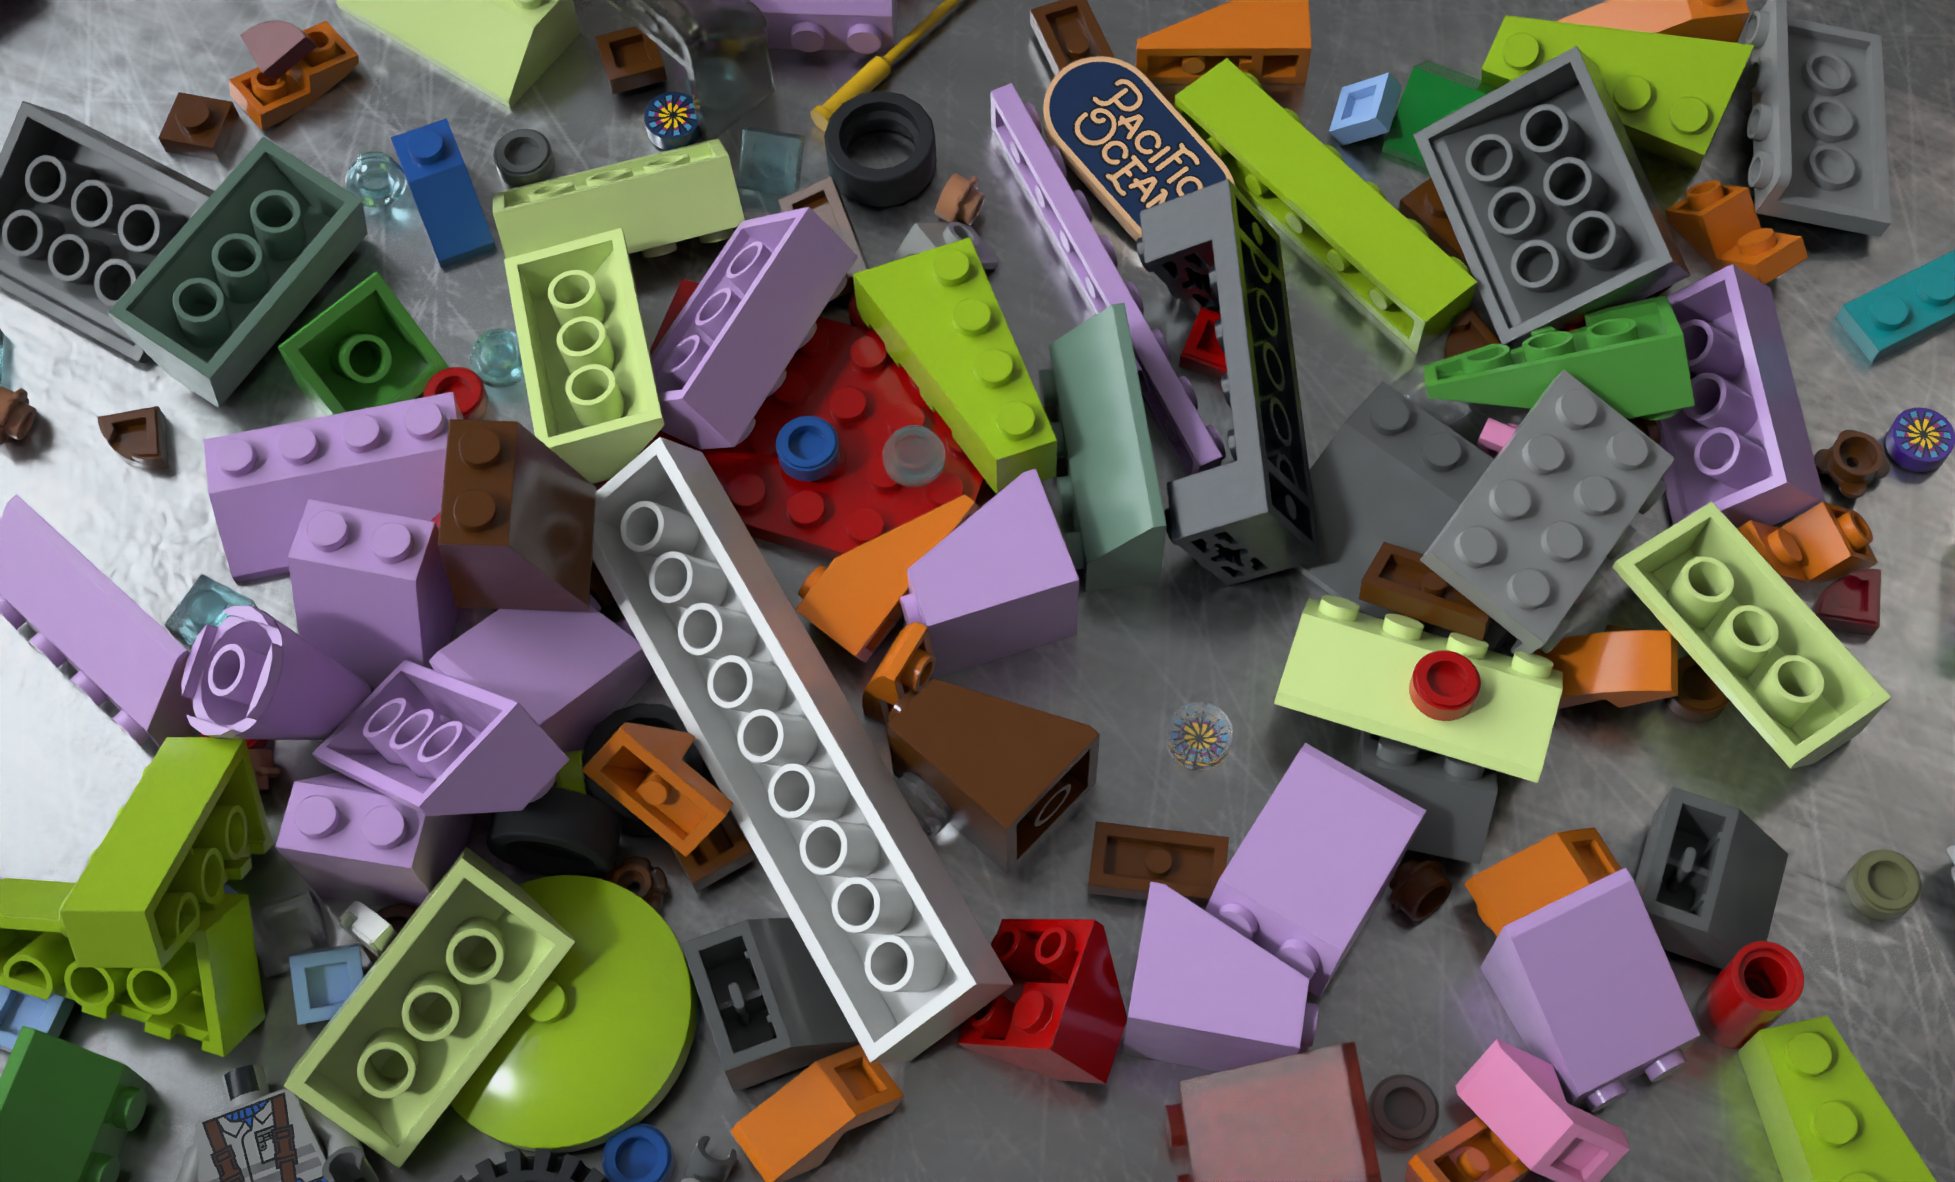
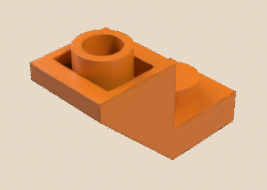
[1665,180,1808,284]
[1737,502,1878,592]
[1464,827,1622,937]
[730,1044,905,1182]

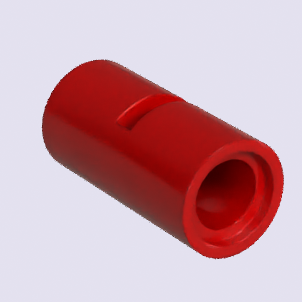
[1696,941,1804,1048]

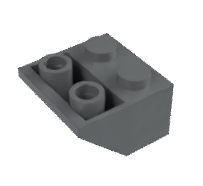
[1355,731,1498,865]
[1635,787,1788,969]
[681,918,860,1092]

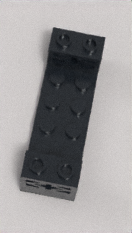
[1137,179,1321,586]

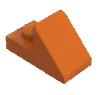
[582,722,733,857]
[1405,1116,1531,1182]

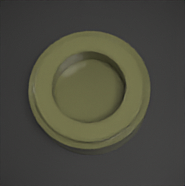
[1846,849,1922,921]

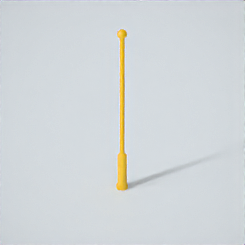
[810,0,961,132]

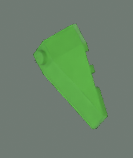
[1423,295,1695,420]

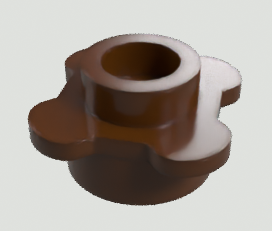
[1814,430,1891,498]

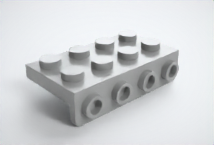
[1745,0,1892,237]
[1420,370,1675,654]

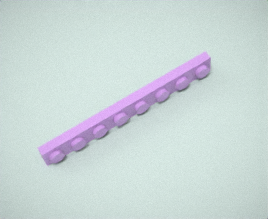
[990,83,1226,477]

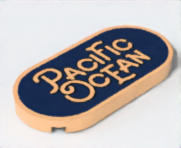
[1043,56,1235,242]

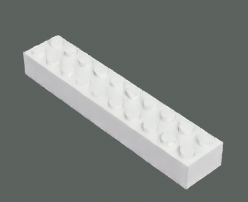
[592,437,1014,1063]

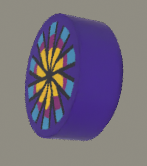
[1885,407,1955,472]

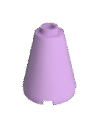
[181,605,372,740]

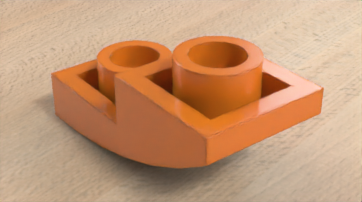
[229,21,359,131]
[862,622,936,725]
[1535,630,1678,709]

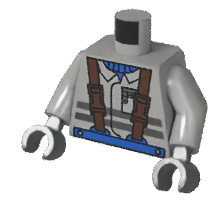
[176,1065,379,1182]

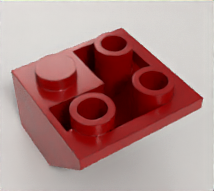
[957,919,1127,1084]

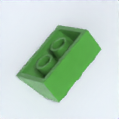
[0,1026,148,1182]

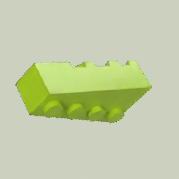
[1481,15,1754,171]
[853,237,1057,495]
[59,737,273,968]
[0,878,266,1057]
[1738,1015,1937,1182]

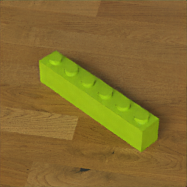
[1174,58,1477,354]

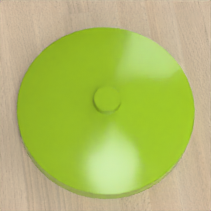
[450,875,698,1153]

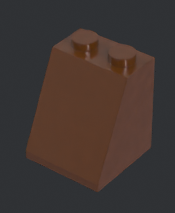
[438,419,596,611]
[886,678,1100,874]

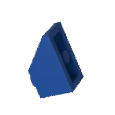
[391,118,497,268]

